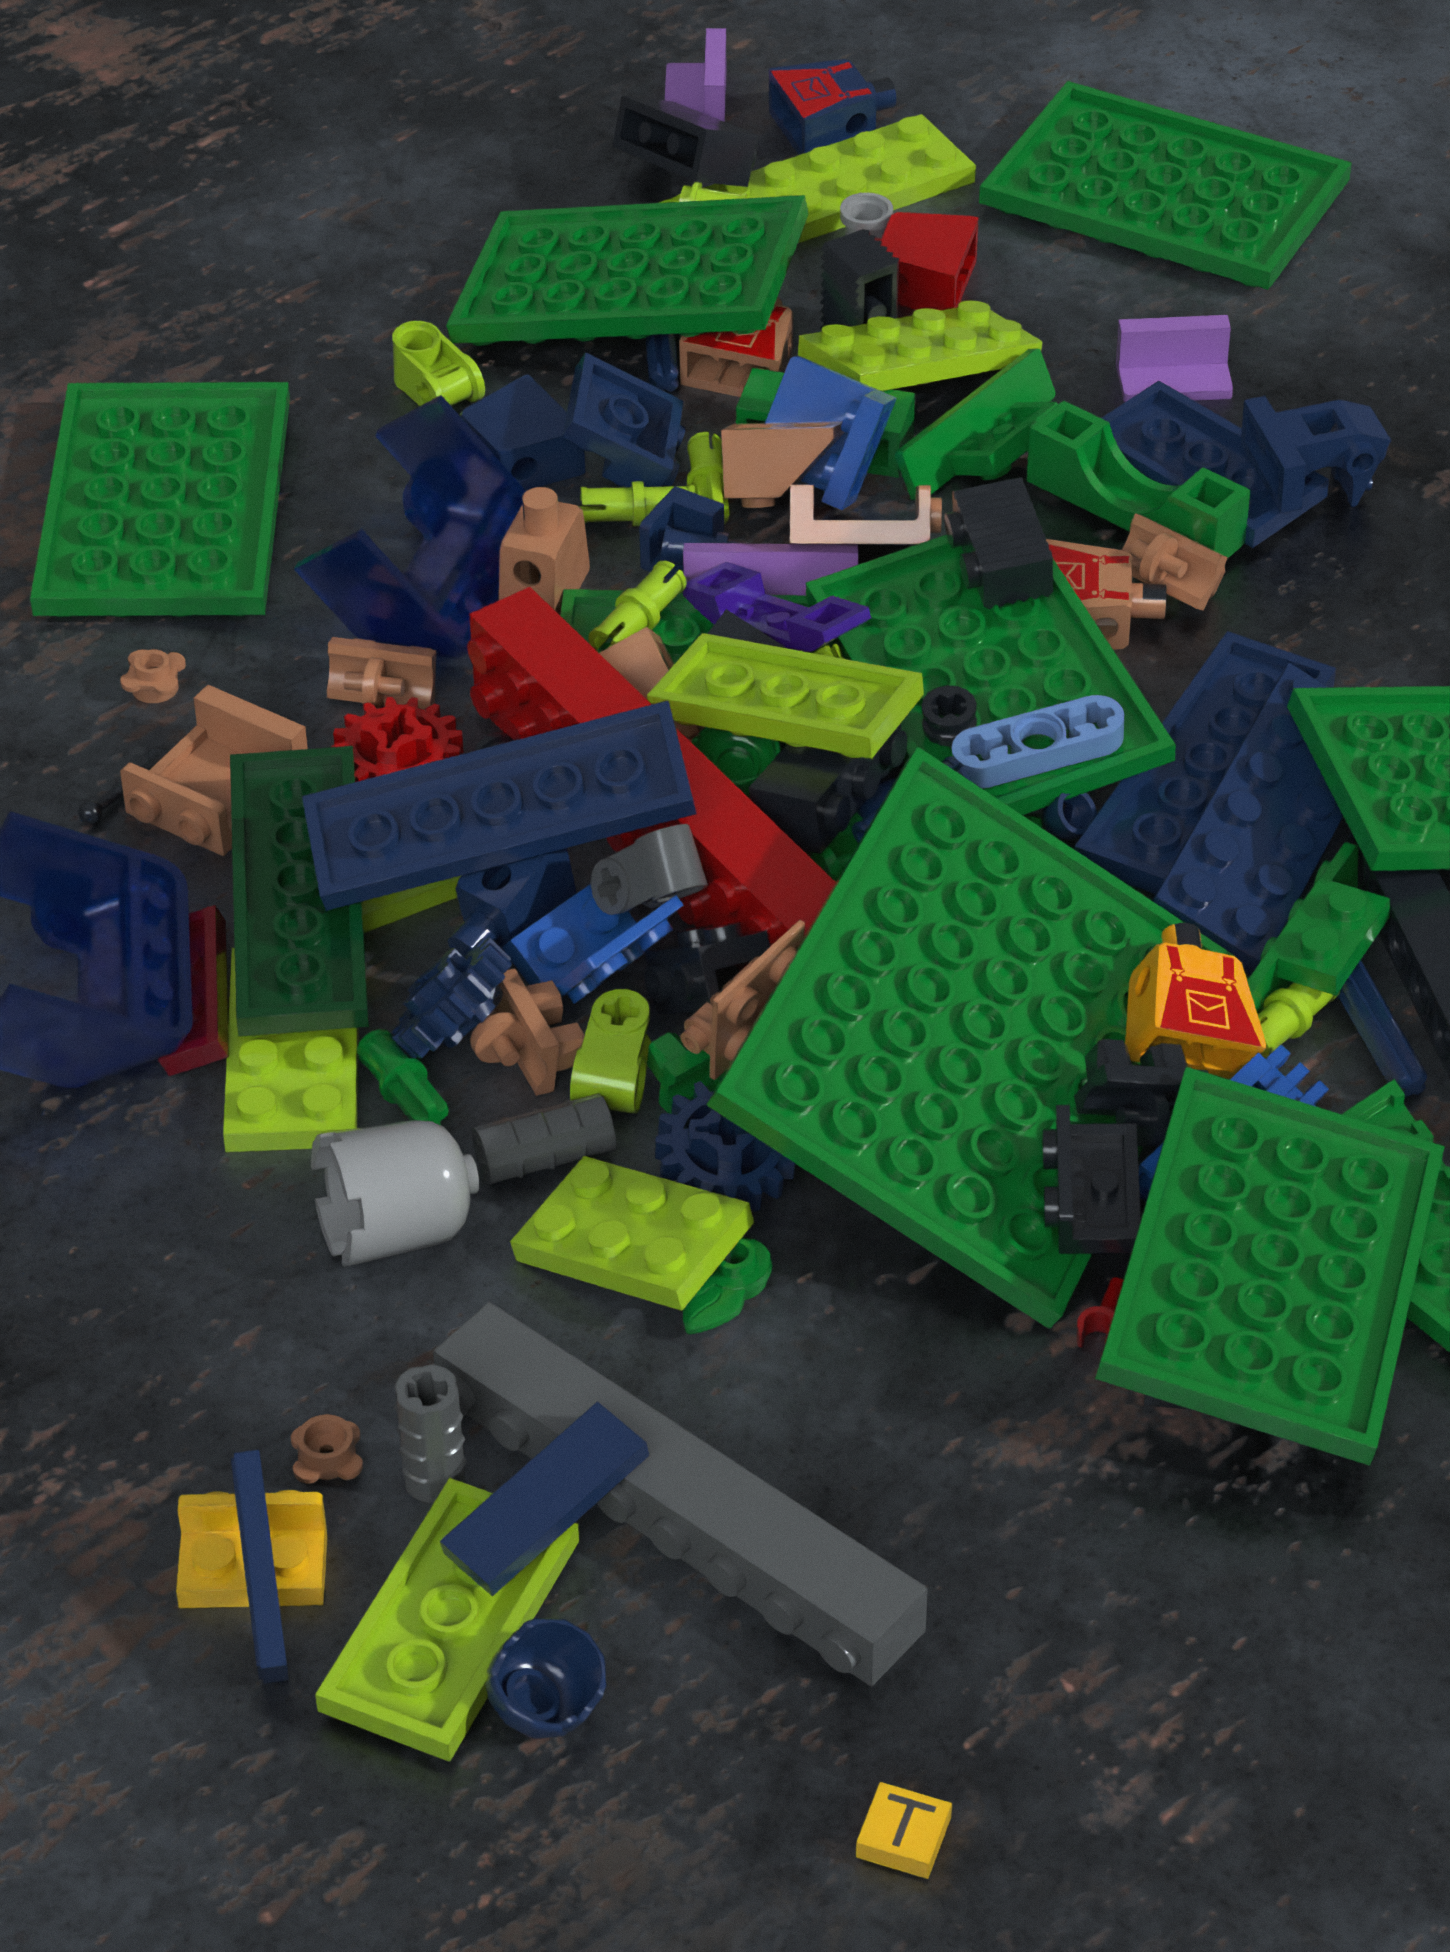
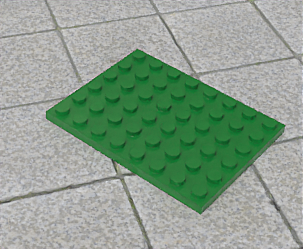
[706,746,1235,1329]

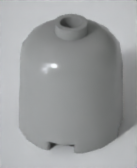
[311,1120,479,1267]

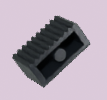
[820,229,899,330]
[944,477,1053,609]

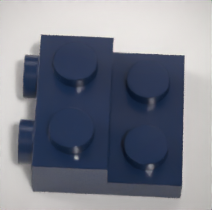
[562,352,686,487]

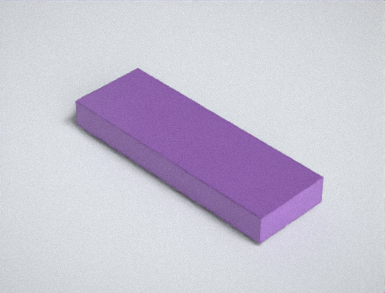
[683,543,858,596]

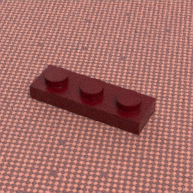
[158,905,229,1076]

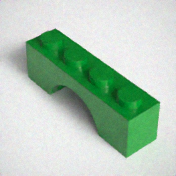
[1027,400,1250,558]

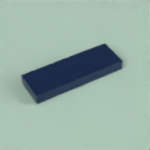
[440,1401,650,1596]
[231,1450,289,1684]

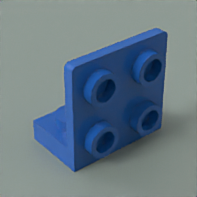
[765,356,897,510]
[502,884,684,1004]

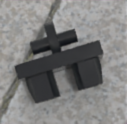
[1074,1039,1209,1147]

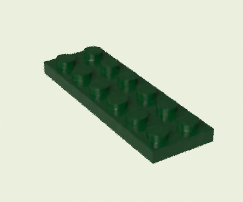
[230,746,369,1037]

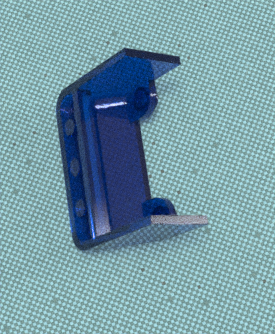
[294,395,526,659]
[0,811,193,1088]

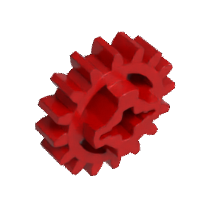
[331,697,464,782]

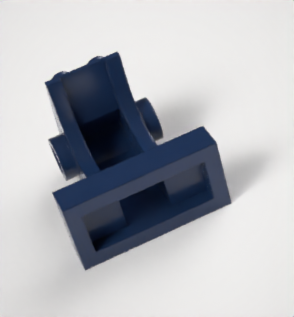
[1241,396,1391,513]

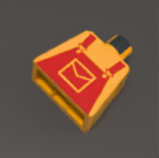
[1125,923,1266,1079]

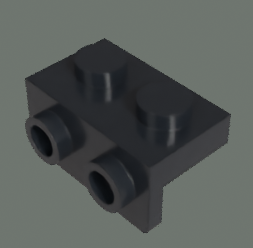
[644,922,770,1014]
[1042,1105,1141,1254]

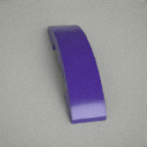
[682,562,871,653]

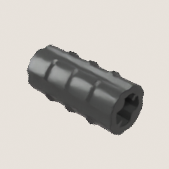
[472,1093,616,1184]
[394,1364,467,1503]

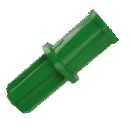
[357,1029,449,1125]

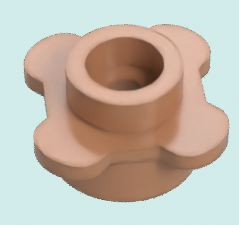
[120,649,186,703]
[291,1414,363,1484]

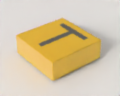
[856,1782,952,1879]

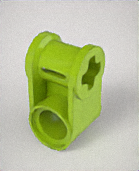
[392,321,485,420]
[570,989,651,1114]

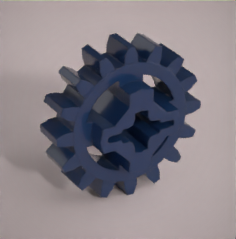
[391,937,512,1059]
[655,1077,796,1212]

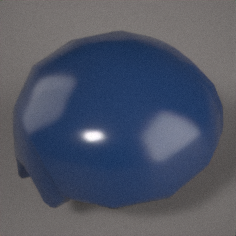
[485,1618,607,1740]

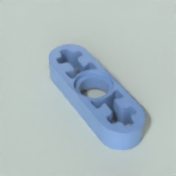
[952,695,1124,789]

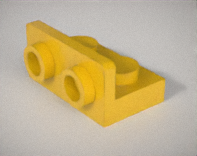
[176,1490,327,1608]

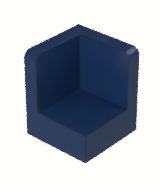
[639,486,724,579]

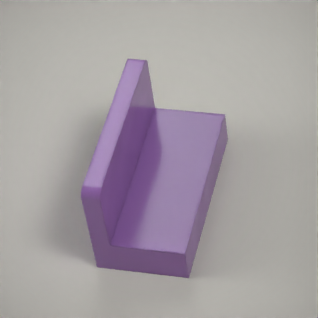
[665,28,727,122]
[1115,315,1233,402]

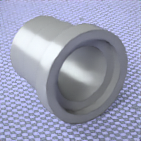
[840,193,893,238]

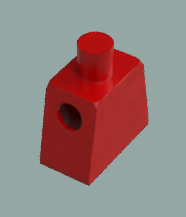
[876,212,979,311]

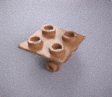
[680,920,805,1080]

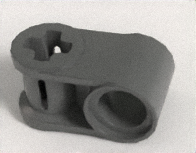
[591,824,708,915]

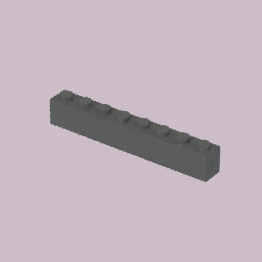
[433,1301,928,1687]

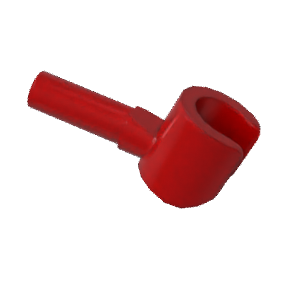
[1077,1277,1123,1348]

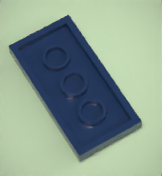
[1102,380,1329,548]

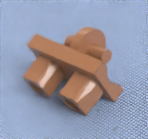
[1121,513,1228,610]
[327,637,436,710]
[470,969,585,1096]

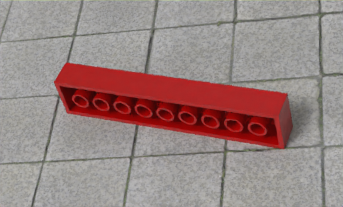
[467,587,836,971]

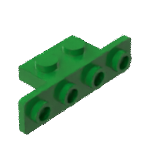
[895,349,1058,501]
[1246,842,1390,1014]

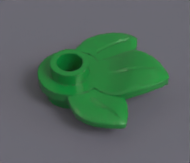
[683,1237,772,1335]

